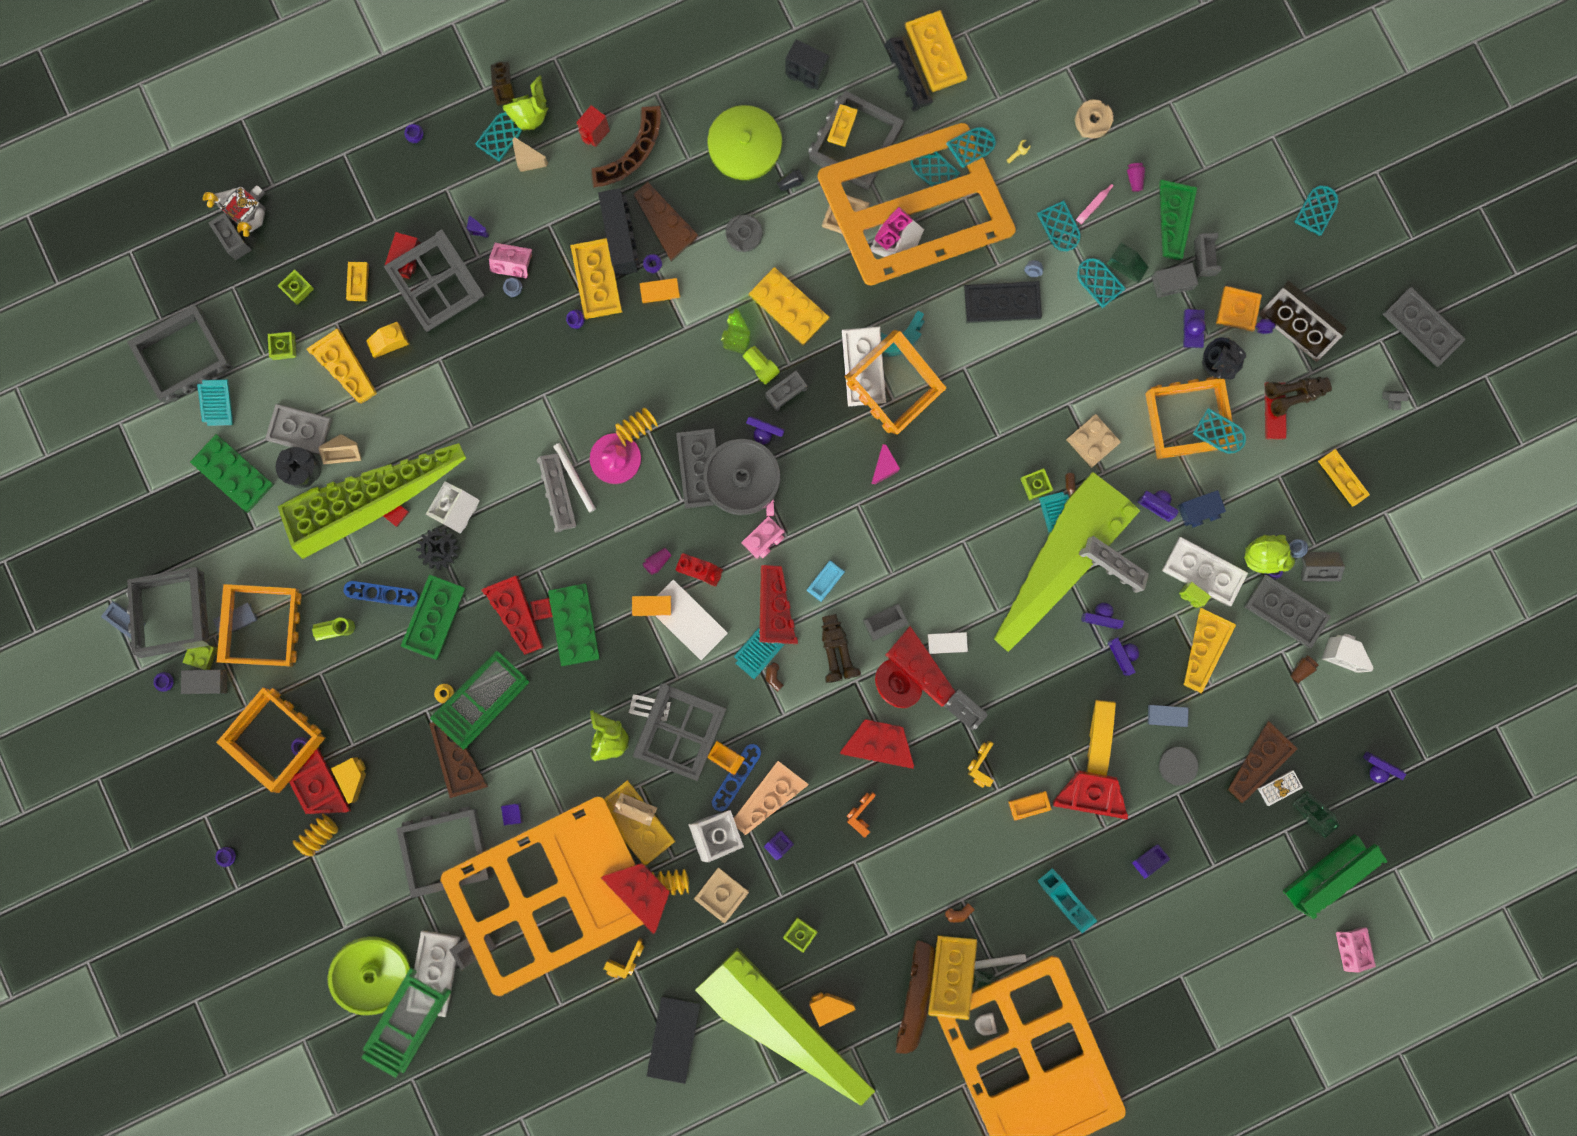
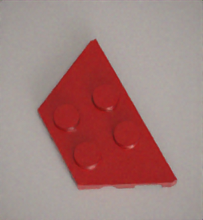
[840,719,914,769]
[289,748,351,814]
[1053,771,1128,820]
[601,863,670,934]

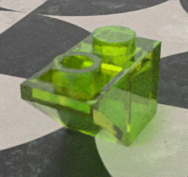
[721,308,751,354]

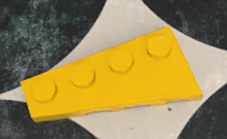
[306,329,377,404]
[1183,608,1236,693]

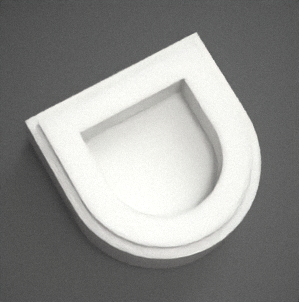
[975,1012,997,1035]

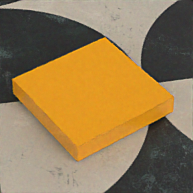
[1216,286,1262,332]

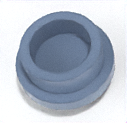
[1024,260,1044,277]
[503,278,522,297]
[1289,539,1308,558]

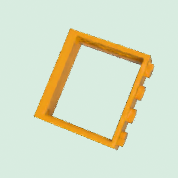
[844,330,946,435]
[1145,377,1236,459]
[217,584,302,667]
[217,688,325,793]

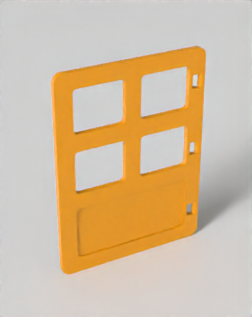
[441,797,643,996]
[937,956,1126,1136]

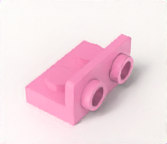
[489,243,532,278]
[741,516,785,560]
[1336,927,1376,972]

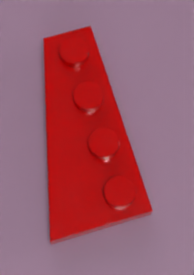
[759,565,798,644]
[481,576,544,655]
[885,626,955,707]

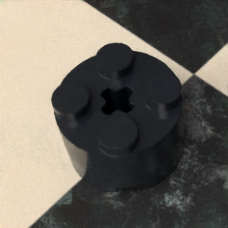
[276,447,321,489]

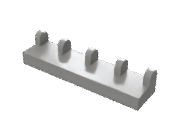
[536,453,576,533]
[1079,536,1149,593]

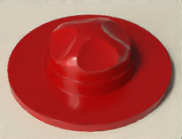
[875,659,922,708]

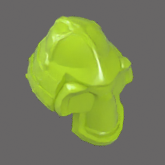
[503,76,549,130]
[1244,534,1295,574]
[590,710,629,761]

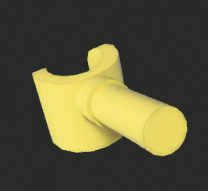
[1007,140,1031,163]

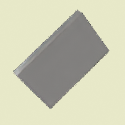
[265,404,332,455]

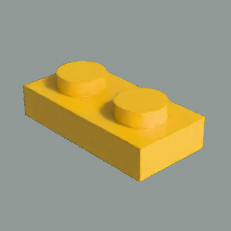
[828,104,858,147]
[346,262,369,301]

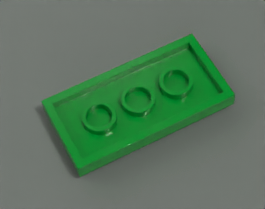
[190,434,274,513]
[400,575,466,660]
[548,584,600,666]

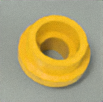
[434,684,454,703]

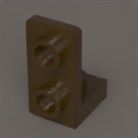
[491,62,515,105]

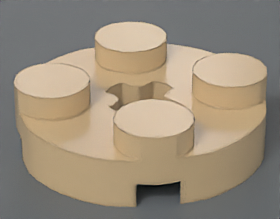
[1075,100,1113,138]

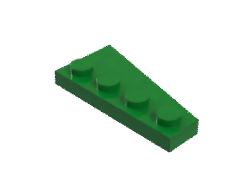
[1159,180,1197,261]

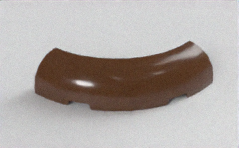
[591,106,661,188]
[895,941,936,1054]

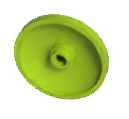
[708,105,782,180]
[328,937,410,1015]

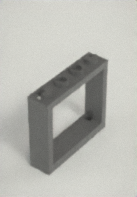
[808,90,904,191]
[127,305,233,404]
[126,567,210,658]
[396,806,492,898]

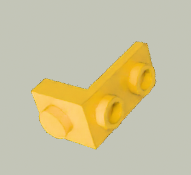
[967,741,994,788]
[604,938,644,979]

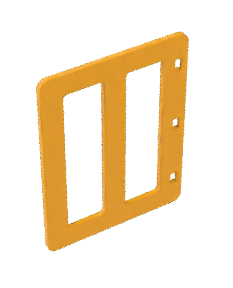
[817,123,1016,285]

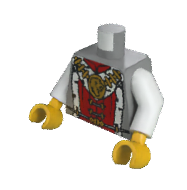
[203,185,265,237]

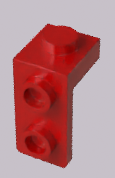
[675,553,723,587]

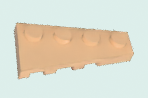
[734,761,809,835]

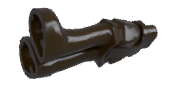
[1265,377,1332,417]
[821,614,862,683]

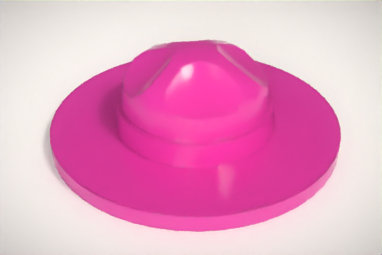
[590,433,641,484]

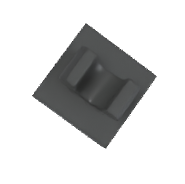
[1382,391,1409,410]

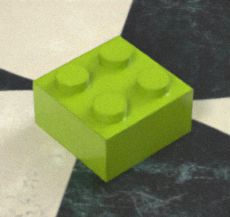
[278,269,314,305]
[268,332,296,360]
[1021,468,1053,501]
[1179,582,1211,608]
[182,645,218,670]
[783,917,817,952]

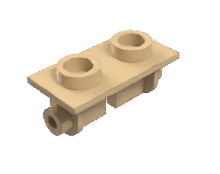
[614,793,657,826]

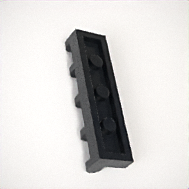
[884,36,933,112]

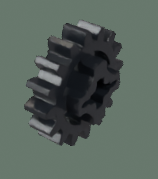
[416,528,460,570]

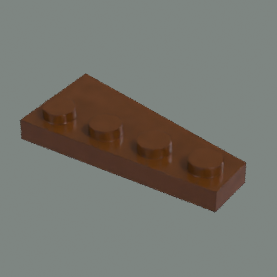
[634,182,698,262]
[1228,721,1297,803]
[429,722,489,798]

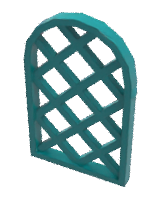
[475,112,522,162]
[946,127,996,168]
[911,152,960,187]
[1294,186,1338,236]
[1037,201,1081,252]
[1077,258,1126,308]
[1193,408,1246,454]

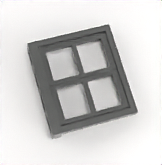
[383,229,484,333]
[632,683,726,781]

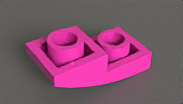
[874,207,913,250]

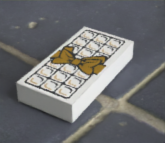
[1258,770,1303,806]

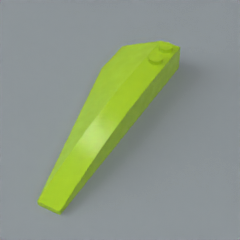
[277,443,466,559]
[994,472,1140,652]
[695,947,875,1105]

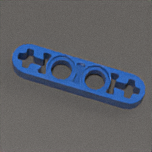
[344,581,420,607]
[712,744,761,811]

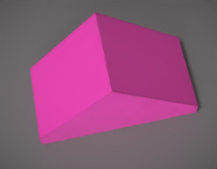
[871,444,900,484]

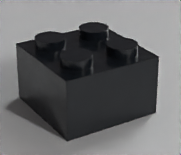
[785,39,829,90]

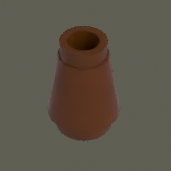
[1290,655,1319,684]

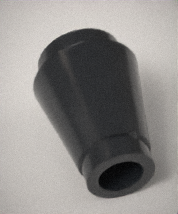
[776,168,805,192]

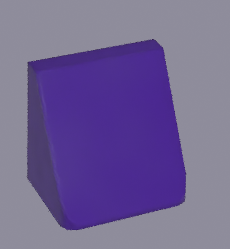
[467,216,489,237]
[501,803,523,826]
[764,830,794,860]

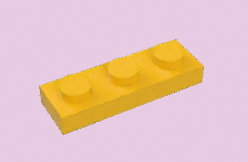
[1318,449,1370,507]

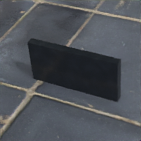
[964,281,1042,323]
[646,996,700,1084]

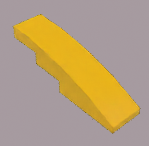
[1086,700,1116,776]

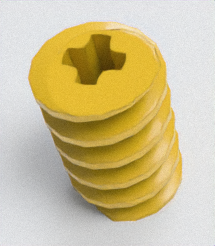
[615,408,658,447]
[293,813,338,856]
[652,869,689,895]

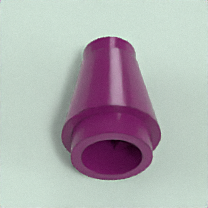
[1127,163,1145,192]
[643,548,671,575]

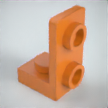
[847,792,876,838]

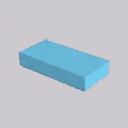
[806,560,845,602]

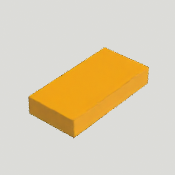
[640,278,680,303]
[632,596,671,616]
[707,741,745,775]
[1008,791,1052,821]

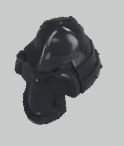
[1202,337,1246,379]

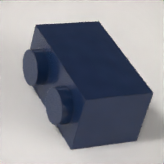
[1177,490,1226,528]

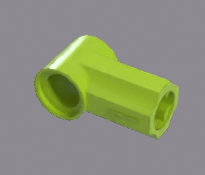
[743,346,780,385]
[312,618,355,641]

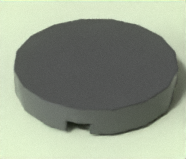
[725,215,763,252]
[1159,747,1198,785]

